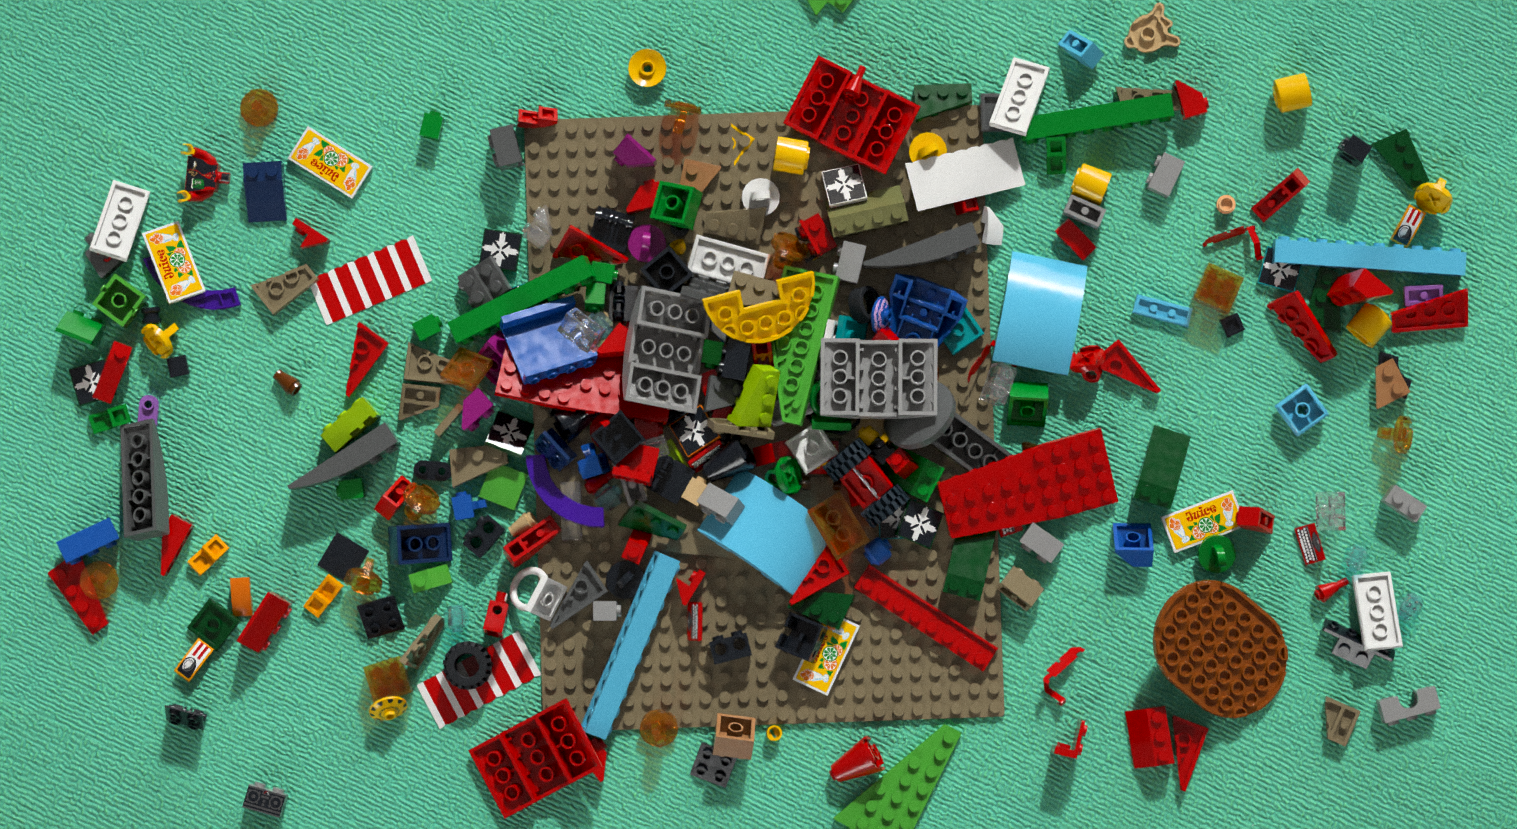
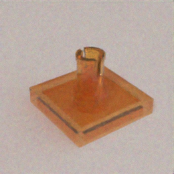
[440,347,493,392]

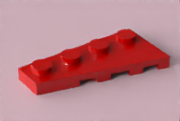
[1390,288,1468,333]
[1266,290,1338,363]
[48,558,109,635]

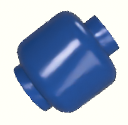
[863,537,893,565]

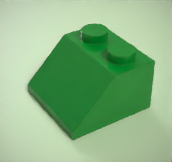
[650,181,703,230]
[55,309,106,347]
[1007,381,1049,427]

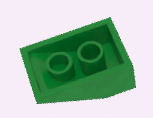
[879,443,945,503]

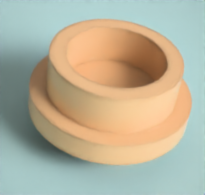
[1216,195,1236,214]

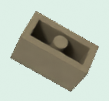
[996,566,1044,611]

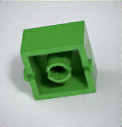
[92,274,149,329]

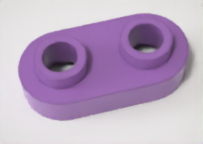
[138,395,160,428]

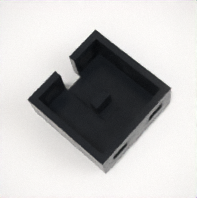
[590,410,646,465]
[775,612,828,663]

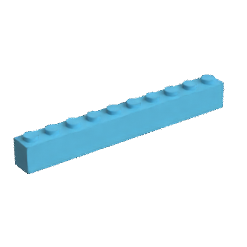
[1272,236,1467,277]
[581,550,680,740]

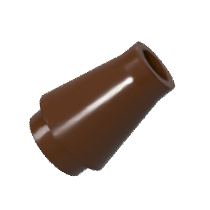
[273,369,302,396]

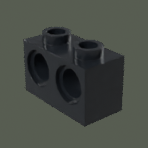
[1337,134,1372,167]
[462,514,506,559]
[709,630,752,665]

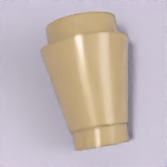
[508,511,538,537]

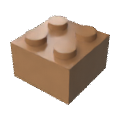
[713,713,756,760]

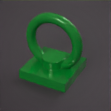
[809,379,851,431]

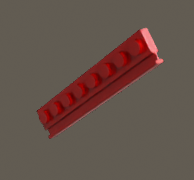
[854,564,998,671]

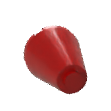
[829,735,885,782]

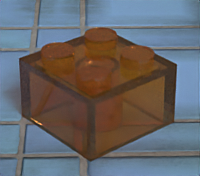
[1191,262,1244,314]
[363,655,413,702]

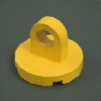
[909,132,947,163]
[1414,177,1453,215]
[141,323,179,359]

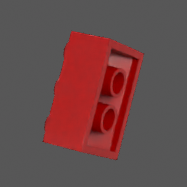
[1327,268,1394,306]
[236,592,292,653]
[1125,705,1175,769]

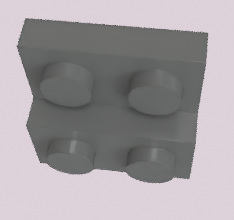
[457,256,512,308]
[680,275,729,300]

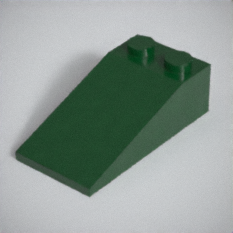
[1131,425,1191,509]
[941,530,996,601]

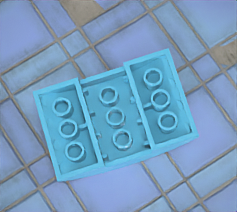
[992,251,1087,376]
[697,471,835,595]

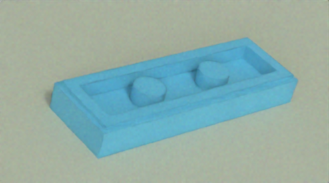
[1132,294,1193,327]

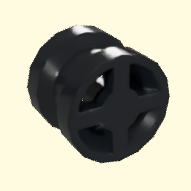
[141,307,161,324]

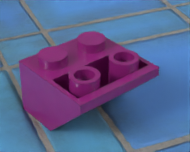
[462,388,496,432]

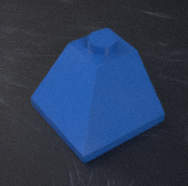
[1112,523,1154,567]

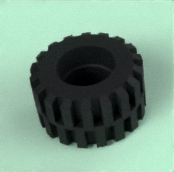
[443,641,493,690]

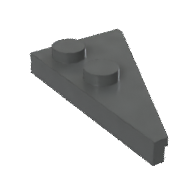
[550,561,608,629]

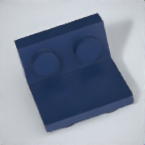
[534,427,577,472]

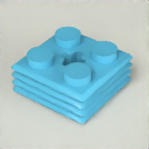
[1275,384,1329,436]

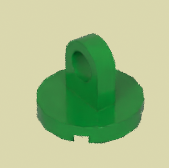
[765,456,802,495]
[1197,534,1236,573]

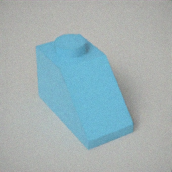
[1058,29,1104,69]

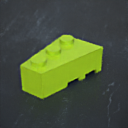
[727,364,780,427]
[321,397,381,453]

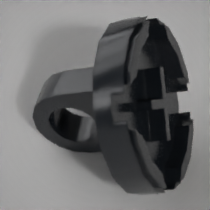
[606,561,643,599]

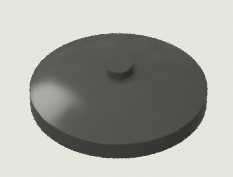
[884,382,956,449]

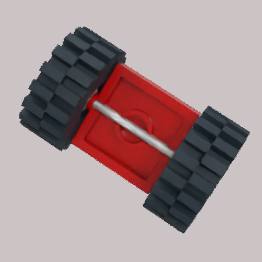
[822,437,910,529]

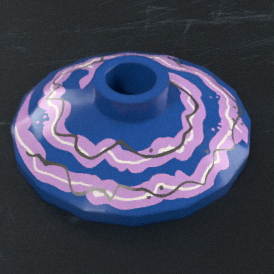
[871,296,892,334]

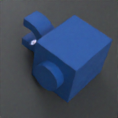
[577,443,611,480]
[451,491,487,521]

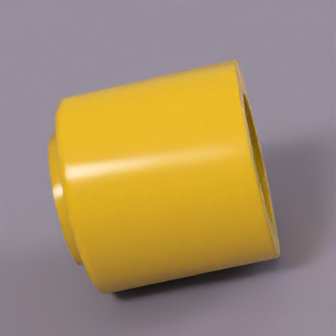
[1272,73,1312,113]
[772,136,810,175]
[1071,163,1112,206]
[1346,303,1392,348]

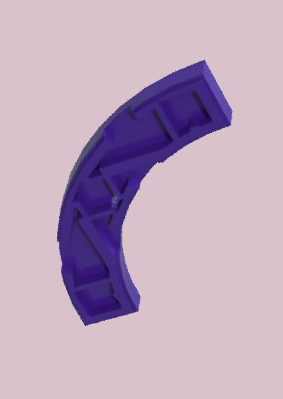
[143,257,242,310]
[526,454,605,528]

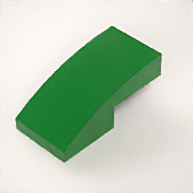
[1046,136,1066,175]
[88,404,131,435]

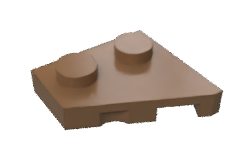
[680,159,721,192]
[1375,358,1410,409]

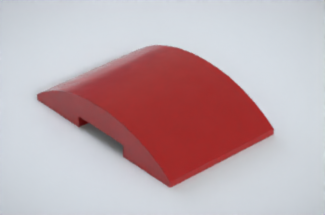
[783,55,921,175]
[468,698,603,819]

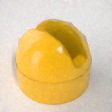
[669,239,686,255]
[766,725,782,741]

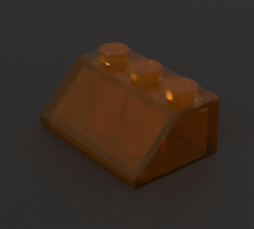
[807,491,870,560]

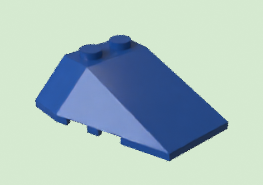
[889,273,968,347]

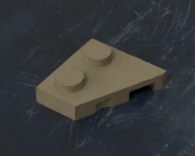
[398,383,441,420]
[1325,696,1361,747]

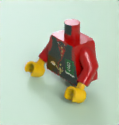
[177,143,231,203]

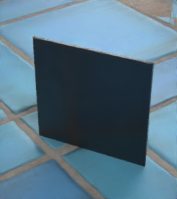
[318,532,369,584]

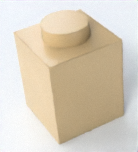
[681,476,708,506]

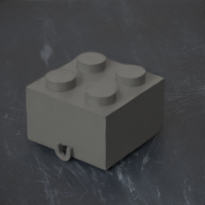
[487,124,525,171]

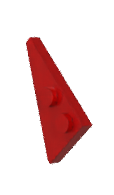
[552,225,629,264]
[346,322,389,397]
[1100,339,1161,394]
[789,541,849,606]
[1172,715,1209,791]

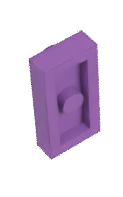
[1403,284,1443,306]

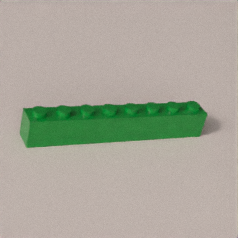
[1021,93,1175,145]
[447,255,596,346]

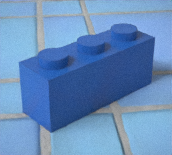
[56,517,120,565]

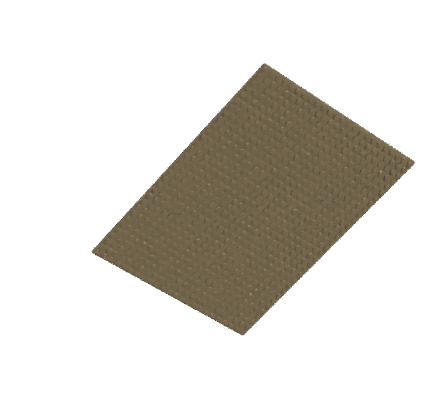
[524,105,1005,730]

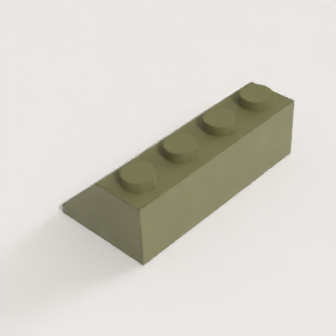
[825,185,909,239]

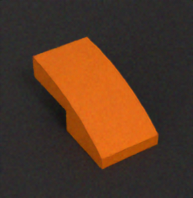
[230,577,253,616]

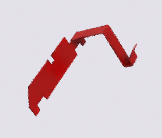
[1203,225,1264,261]
[967,340,1017,383]
[1043,647,1085,706]

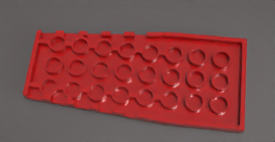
[494,343,670,425]
[937,428,1118,539]

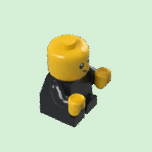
[857,425,897,465]

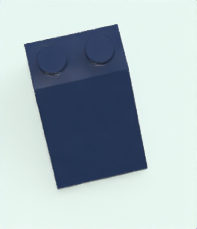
[243,161,287,223]
[388,522,452,565]

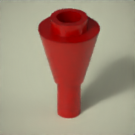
[842,65,866,100]
[584,469,613,496]
[1314,577,1349,603]

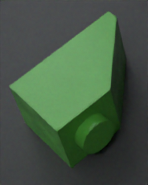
[408,564,452,593]

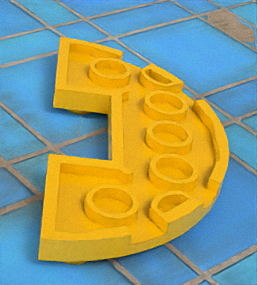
[702,271,815,343]

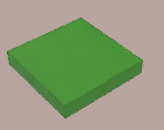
[478,466,528,511]

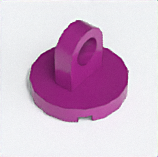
[628,224,666,263]

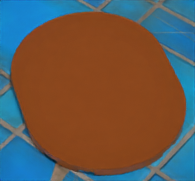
[1153,580,1288,718]

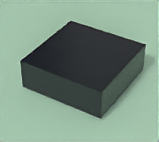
[1219,313,1245,338]
[167,355,190,378]

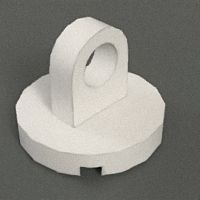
[742,178,780,216]

